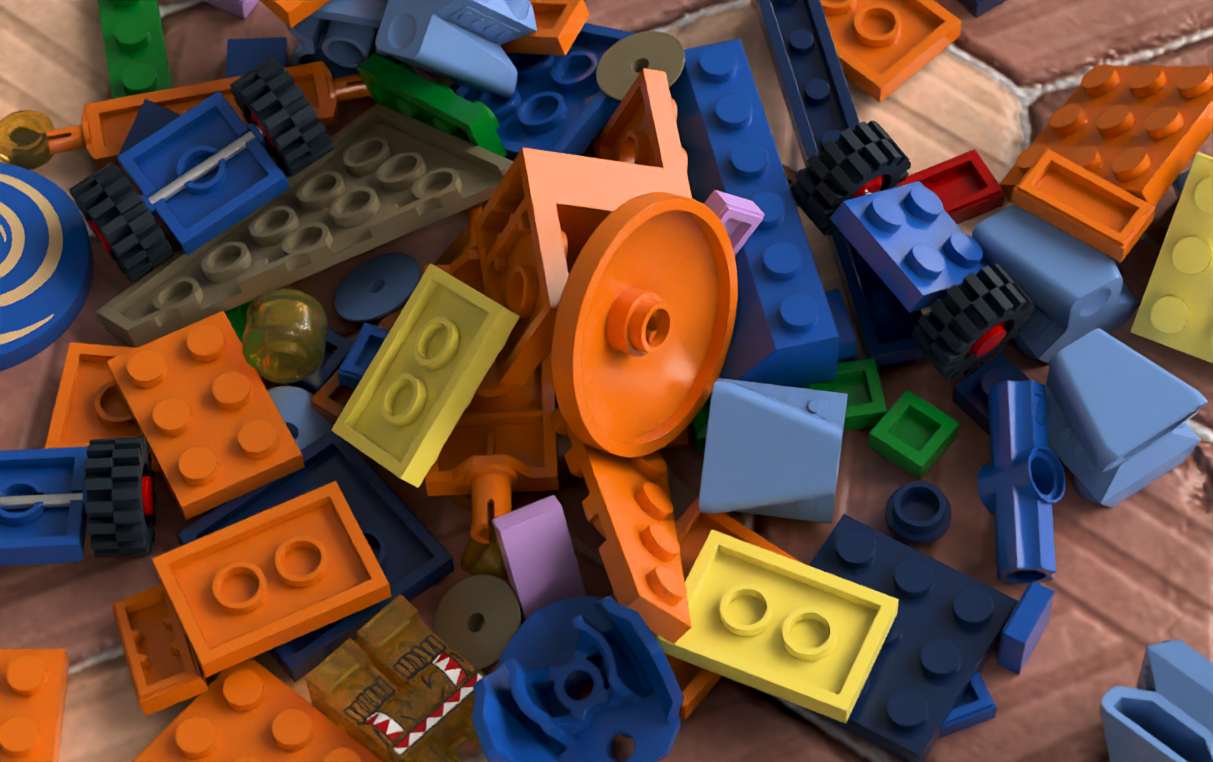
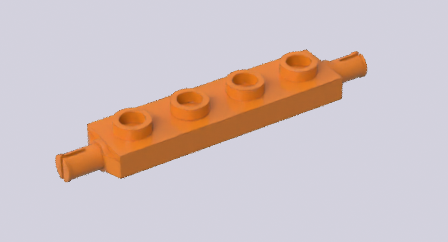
[46,61,371,168]

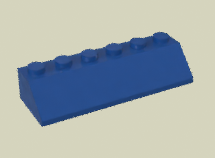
[669,39,839,400]

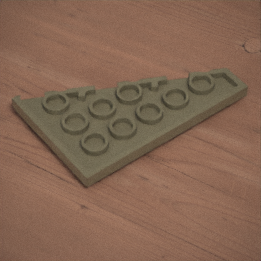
[96,103,513,347]

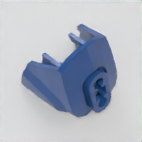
[472,595,684,762]

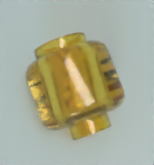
[242,288,328,384]

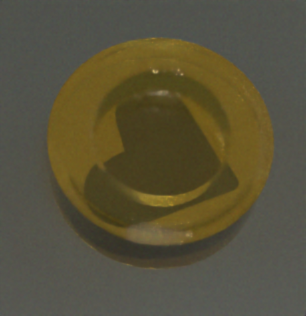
[0,110,55,170]

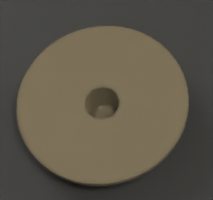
[596,31,685,101]
[433,574,521,672]

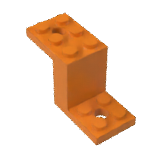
[474,68,695,385]

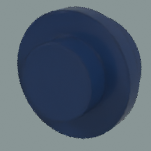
[885,481,951,545]

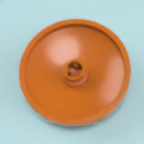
[552,192,738,458]

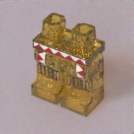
[305,594,486,762]

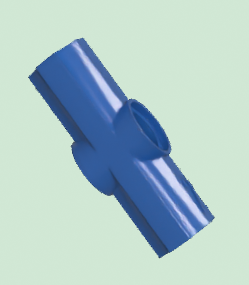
[977,380,1066,584]

